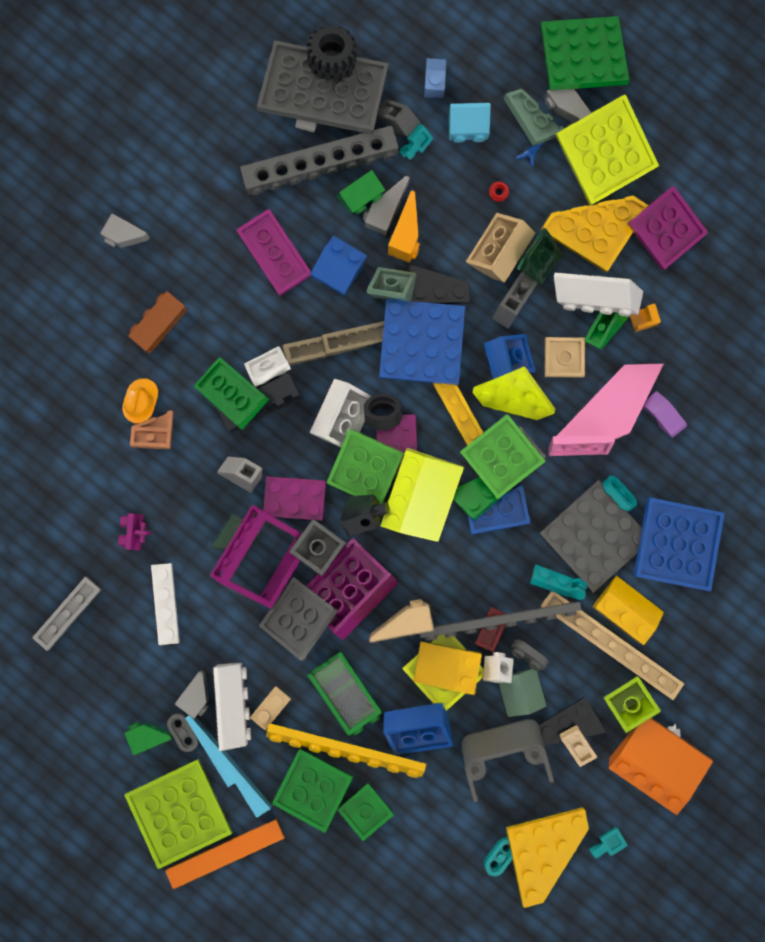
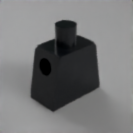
[340,494,390,537]

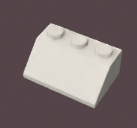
[310,379,371,448]

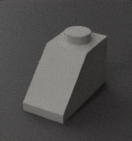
[100,214,150,248]
[175,670,209,718]

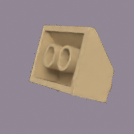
[466,213,535,283]

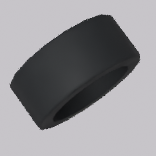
[364,393,402,431]

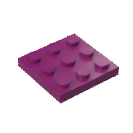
[627,186,708,270]

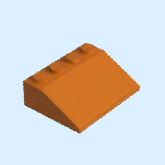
[609,718,713,815]

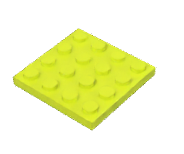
[555,94,659,205]

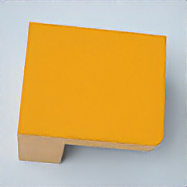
[629,304,661,332]

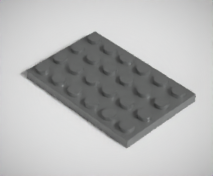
[257,40,389,134]

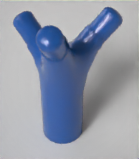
[516,142,544,165]

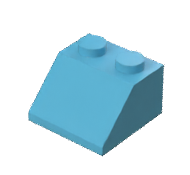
[448,103,490,143]

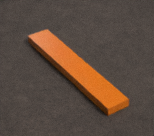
[165,818,285,889]

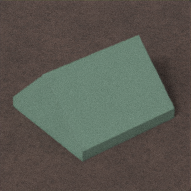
[367,267,416,302]
[499,668,546,717]

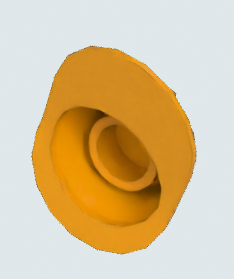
[123,379,158,423]

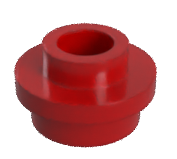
[489,182,509,202]

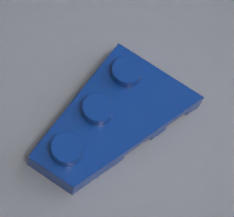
[467,485,530,535]

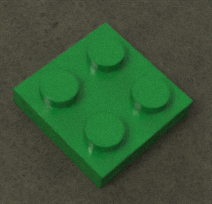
[338,782,394,841]

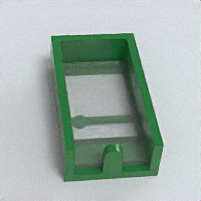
[308,651,382,736]

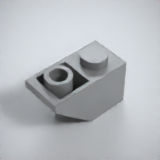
[217,457,262,493]

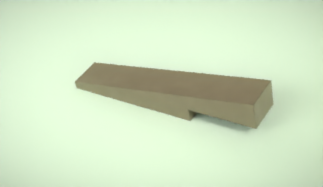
[282,321,384,366]

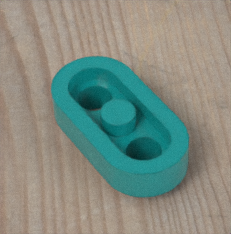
[603,476,637,511]
[483,837,513,876]

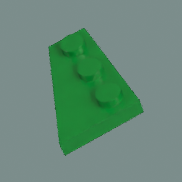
[453,477,507,521]

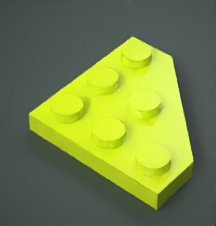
[473,366,555,420]

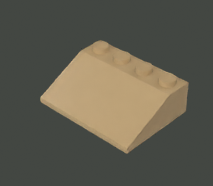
[370,599,433,642]

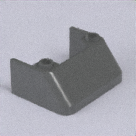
[461,719,554,802]

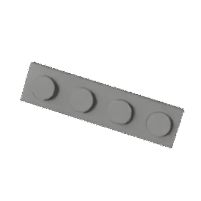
[32,577,102,651]

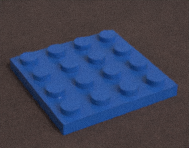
[379,299,465,386]
[634,497,725,591]

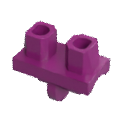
[118,513,151,550]

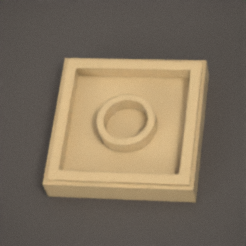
[544,337,585,378]

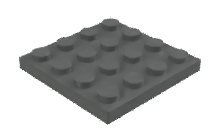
[539,480,642,593]

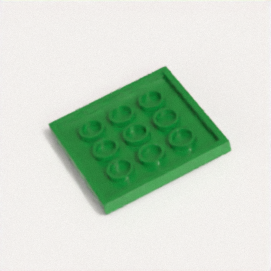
[541,16,629,91]

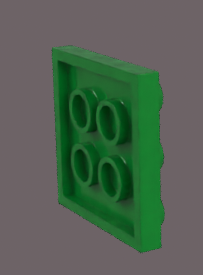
[272,748,353,833]

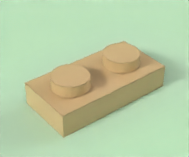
[250,686,291,730]
[560,725,597,767]

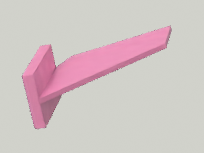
[548,364,663,456]

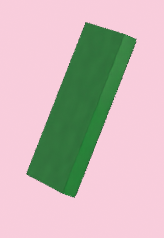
[194,357,269,429]

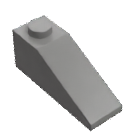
[545,89,591,123]
[363,176,409,236]

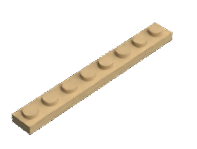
[541,591,684,700]

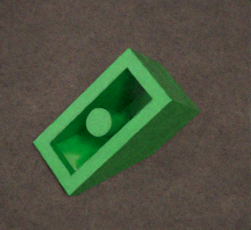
[124,721,173,756]

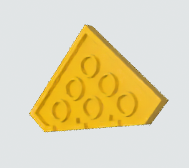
[541,196,648,273]
[506,807,589,908]

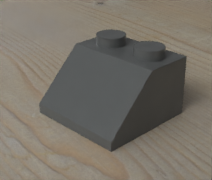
[289,519,345,576]

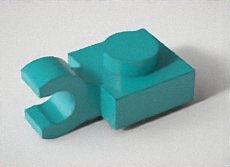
[399,124,434,160]
[589,827,628,859]

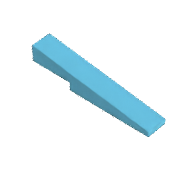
[185,715,272,818]

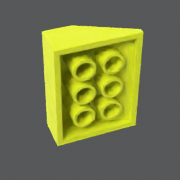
[380,448,464,542]

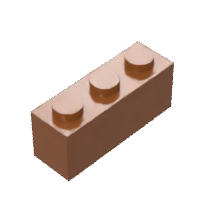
[128,291,188,354]

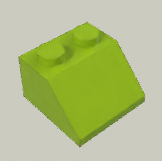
[604,676,661,733]

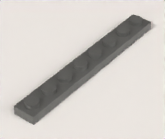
[420,601,581,641]

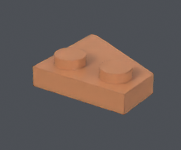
[130,411,174,449]

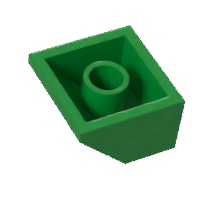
[336,170,385,215]

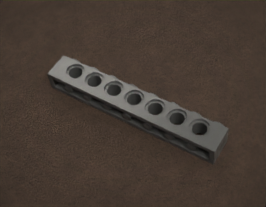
[240,126,398,195]

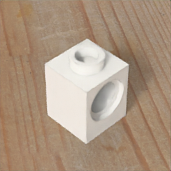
[483,653,513,683]

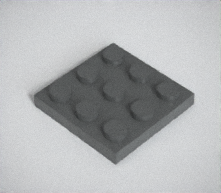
[259,577,338,661]

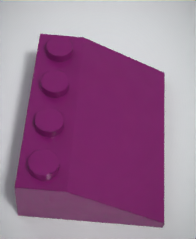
[307,538,399,640]

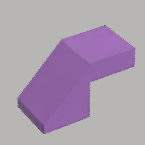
[643,391,687,438]

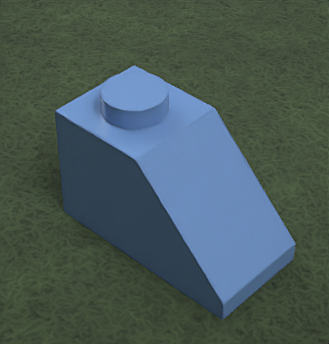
[424,58,446,99]

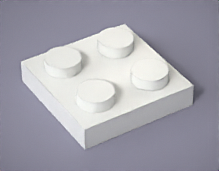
[244,346,291,387]

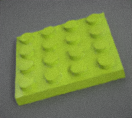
[124,759,233,869]

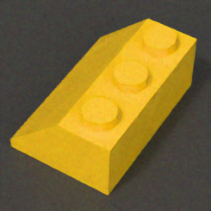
[592,576,664,645]

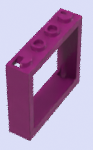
[210,505,302,609]

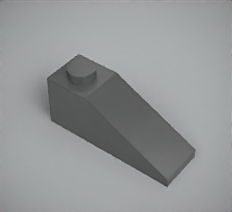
[492,267,541,329]

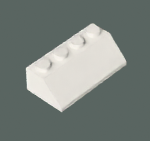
[554,273,643,317]
[214,662,251,751]

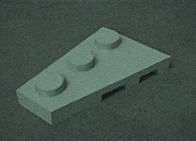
[503,88,564,146]

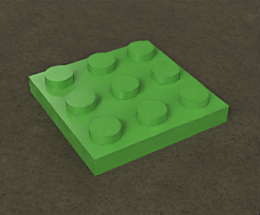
[460,414,545,499]
[327,428,405,503]

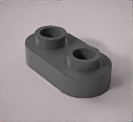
[511,639,548,671]
[167,713,199,752]

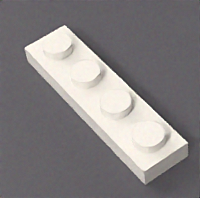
[151,563,180,645]

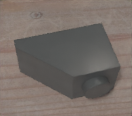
[377,99,420,137]

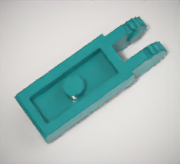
[530,565,587,600]

